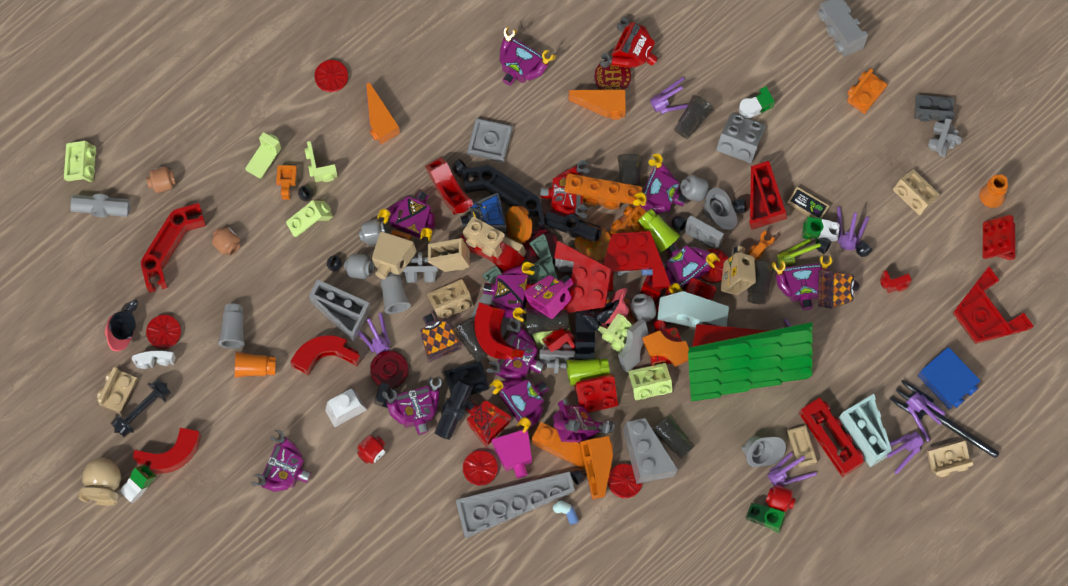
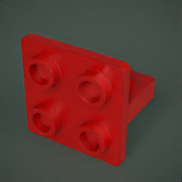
[982,215,1015,261]
[574,374,618,413]

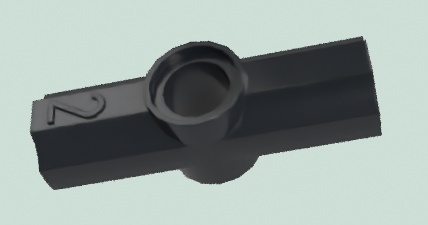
[544,209,602,243]
[434,379,473,440]

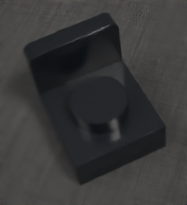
[373,383,397,408]

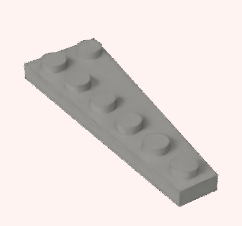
[456,472,575,538]

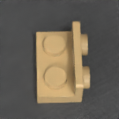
[893,169,940,215]
[427,279,474,321]
[97,367,138,414]

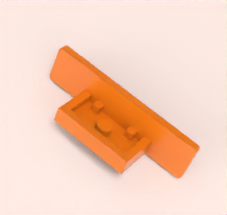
[564,174,642,210]

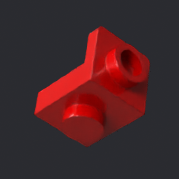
[880,270,912,293]
[686,278,717,301]

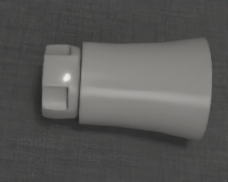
[380,272,411,314]
[218,303,245,349]

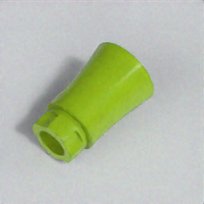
[638,208,680,253]
[566,358,610,386]

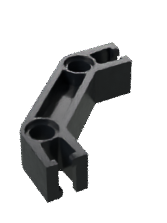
[462,165,545,231]
[575,309,595,359]

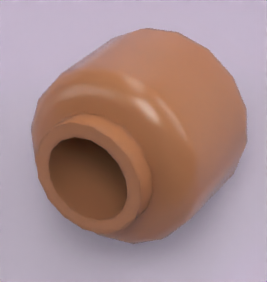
[146,166,176,193]
[212,227,240,255]

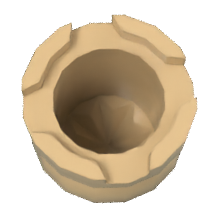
[78,457,121,506]

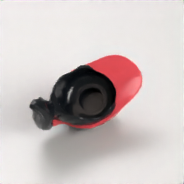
[582,288,629,332]
[104,299,138,351]

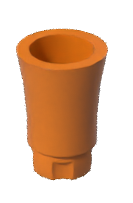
[979,174,1008,208]
[235,351,276,378]

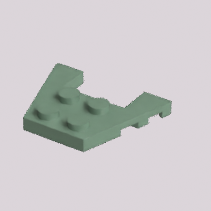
[482,234,558,310]

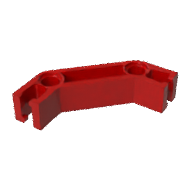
[141,203,206,293]

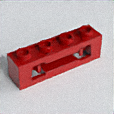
[799,397,864,478]

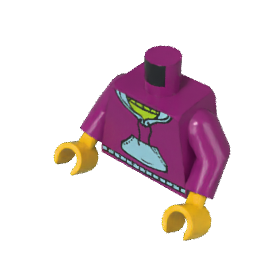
[499,26,556,86]
[633,154,686,214]
[665,243,720,294]
[772,255,832,310]
[489,379,549,433]

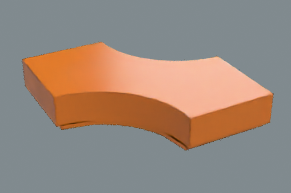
[642,331,689,367]

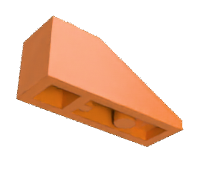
[366,82,400,145]
[569,90,626,120]
[532,422,585,469]
[580,436,613,500]

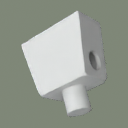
[325,389,367,427]

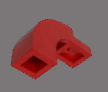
[425,157,473,215]
[460,234,525,272]
[475,302,525,360]
[290,335,361,376]
[133,428,201,474]

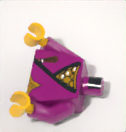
[377,191,436,241]
[483,262,535,322]

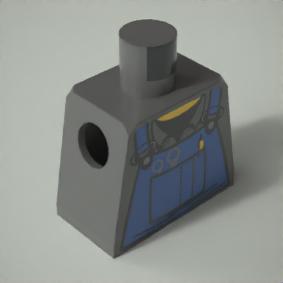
[460,193,507,233]

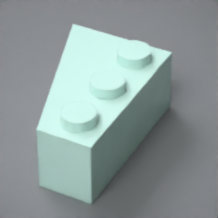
[657,291,729,328]
[838,394,892,468]

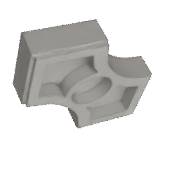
[618,319,649,372]

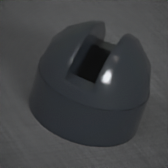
[452,158,468,175]
[298,185,314,201]
[732,198,746,213]
[672,215,687,232]
[815,238,832,254]
[856,240,873,257]
[327,255,342,272]
[570,468,587,485]

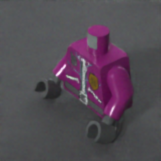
[486,319,545,380]
[382,376,442,435]
[553,399,615,443]
[251,430,312,492]

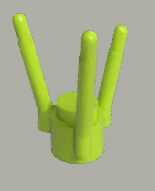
[776,239,821,268]

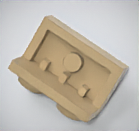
[463,217,505,258]
[926,439,973,477]

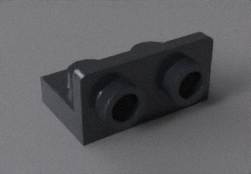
[444,361,489,395]

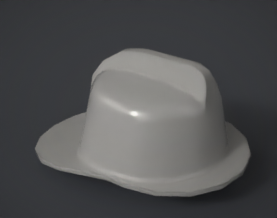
[703,188,737,230]
[741,436,786,467]

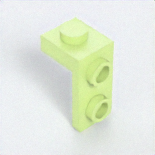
[245,132,281,179]
[304,141,338,182]
[286,200,333,237]

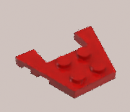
[603,231,671,292]
[554,241,612,314]
[953,266,1034,344]

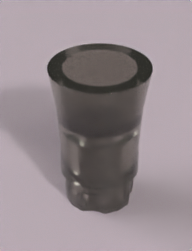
[674,95,714,139]
[617,154,644,186]
[747,261,774,305]
[527,308,569,335]
[452,316,488,362]
[653,414,695,459]

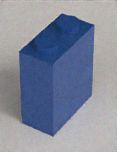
[918,347,980,410]

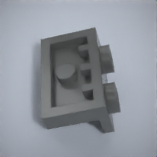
[914,95,954,122]

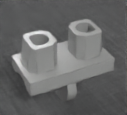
[928,118,962,157]
[403,252,438,283]
[539,344,575,374]

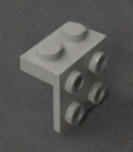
[716,113,766,163]

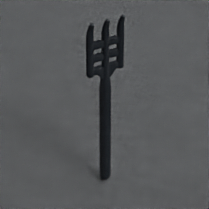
[890,380,999,458]

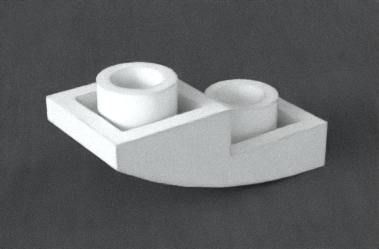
[132,351,176,369]

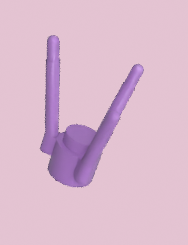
[650,77,693,114]
[837,206,869,250]
[358,313,391,355]
[906,392,945,442]
[887,432,924,474]
[767,452,817,486]

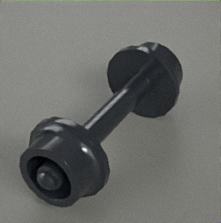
[110,379,171,437]

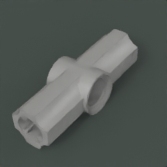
[70,194,130,217]

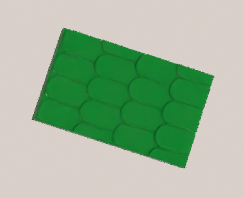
[688,322,813,402]

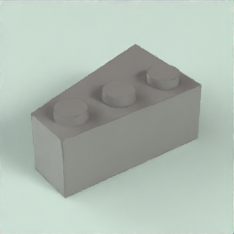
[818,0,868,57]
[309,279,371,342]
[623,418,678,484]

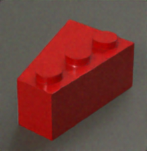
[749,161,787,230]

